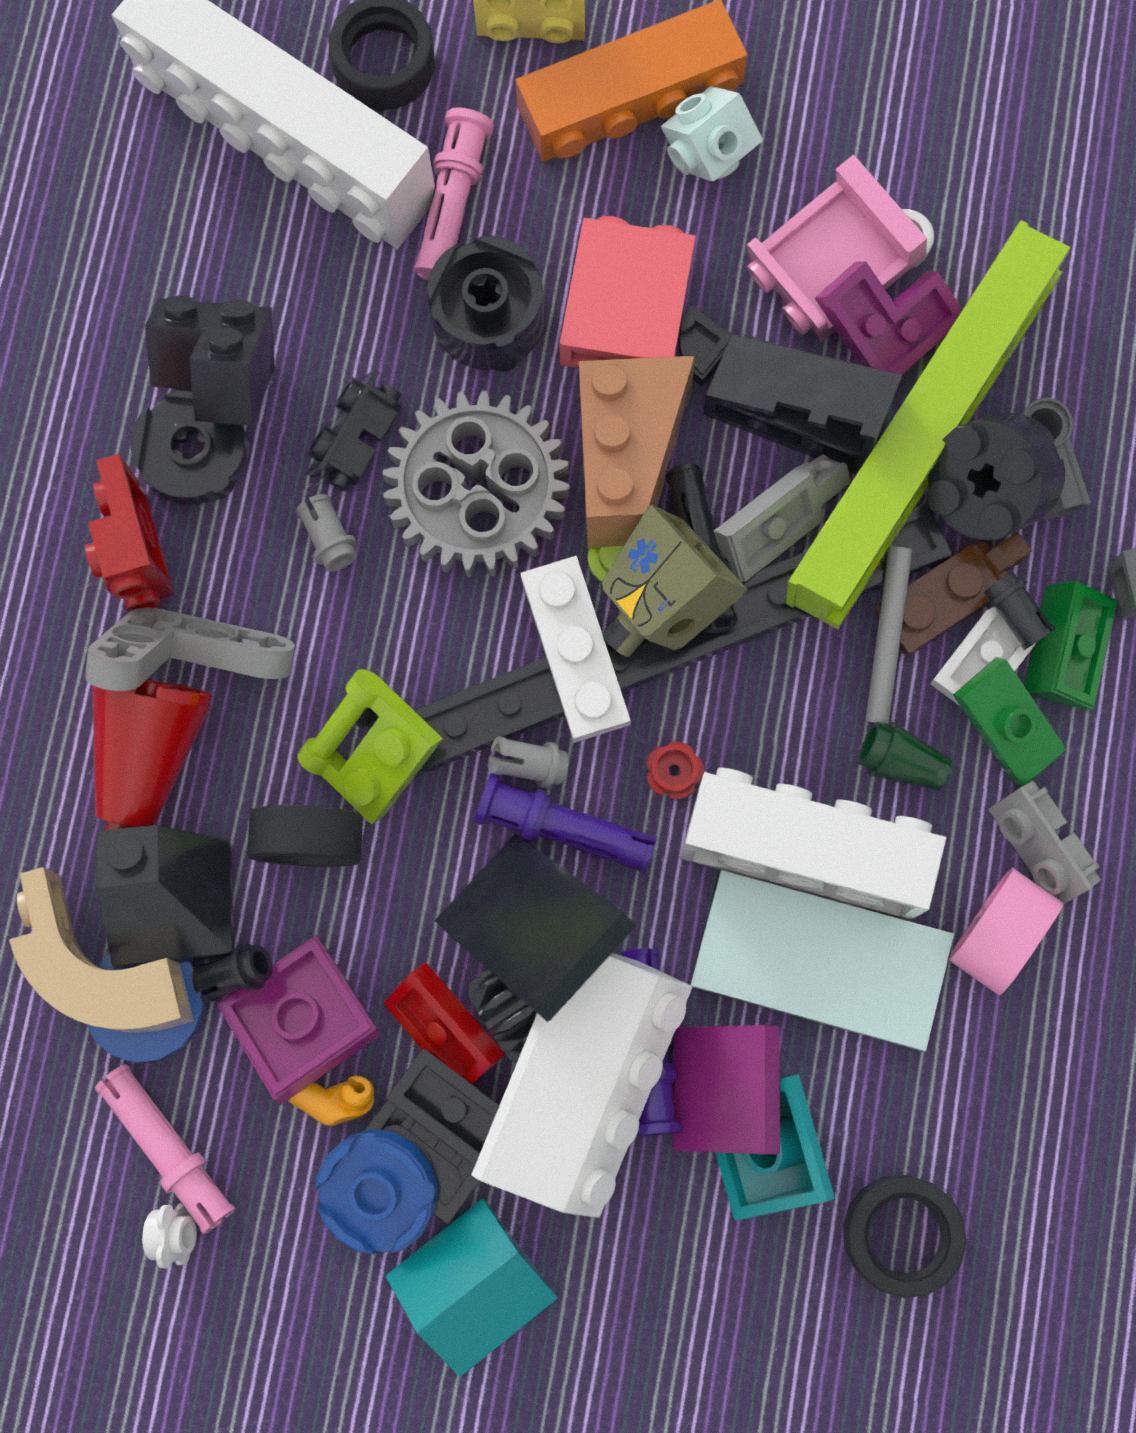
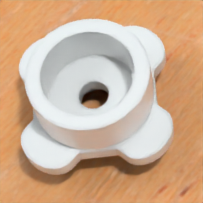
[142,1203,197,1269]

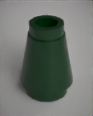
[858,721,952,791]

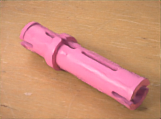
[95,1064,236,1235]

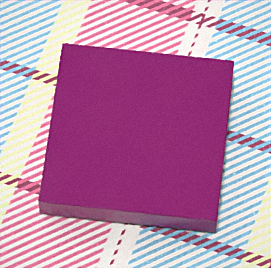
[216,935,382,1105]
[673,1025,780,1154]

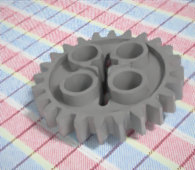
[383,390,570,577]

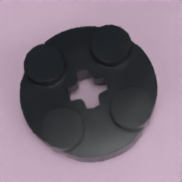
[131,389,249,504]

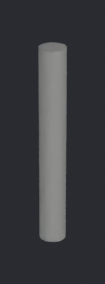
[865,546,913,724]

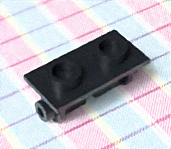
[306,370,401,492]

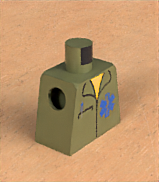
[602,505,748,657]

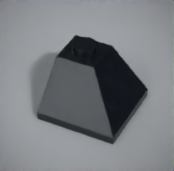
[97,825,234,969]

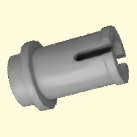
[296,494,357,572]
[488,736,568,789]

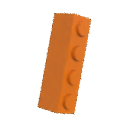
[515,0,748,162]

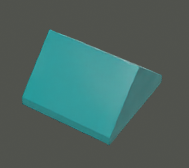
[715,1074,835,1221]
[386,1198,558,1377]

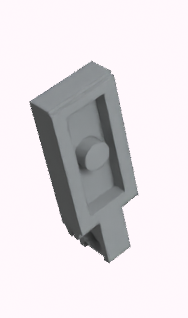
[714,455,851,583]

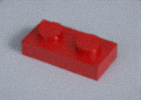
[383,962,505,1085]

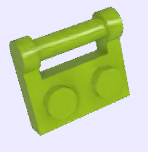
[297,669,443,825]

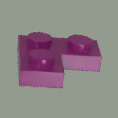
[814,261,963,375]

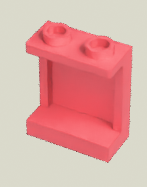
[559,216,696,368]

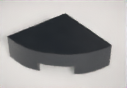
[679,305,732,387]

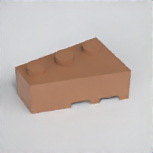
[579,356,695,549]

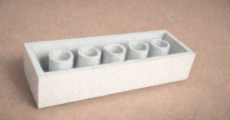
[112,0,435,249]

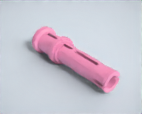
[414,108,494,280]

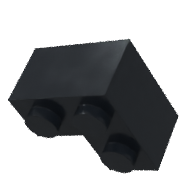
[145,295,275,426]

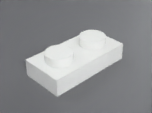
[930,607,1037,707]

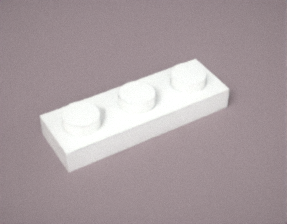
[520,556,631,743]

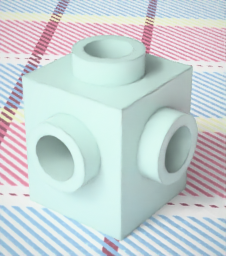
[661,86,763,182]

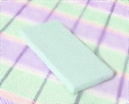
[690,870,954,1052]

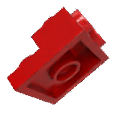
[85,454,175,613]

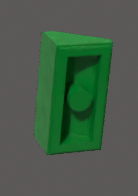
[1024,581,1118,710]

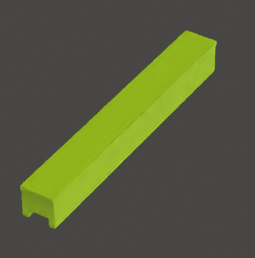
[786,220,1071,629]

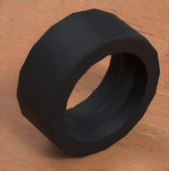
[328,0,435,110]
[247,805,363,867]
[843,1175,967,1298]

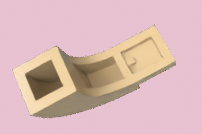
[9,867,194,1033]

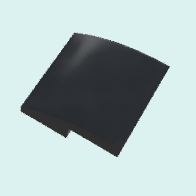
[365,1048,500,1224]

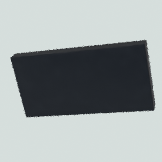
[434,834,636,1023]

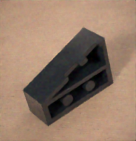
[703,334,902,474]

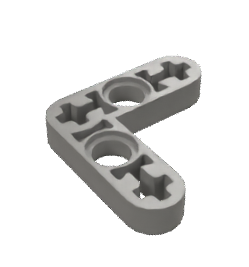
[85,608,295,691]

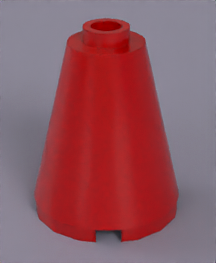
[92,678,212,830]

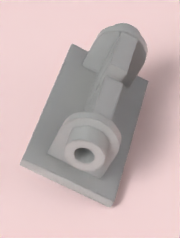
[988,780,1101,904]

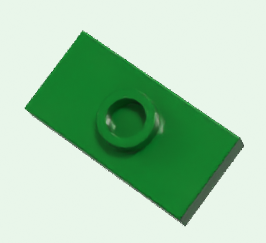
[953,657,1067,786]

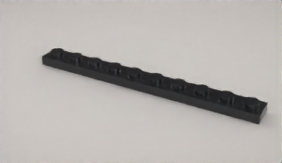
[414,502,952,777]

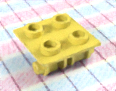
[473,0,585,43]

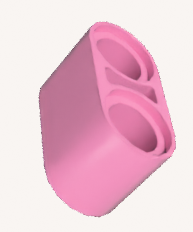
[948,868,1064,996]

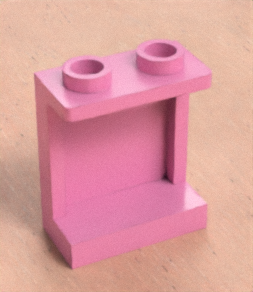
[746,154,927,343]

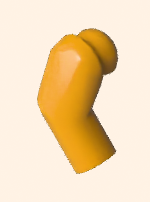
[288,1075,374,1126]

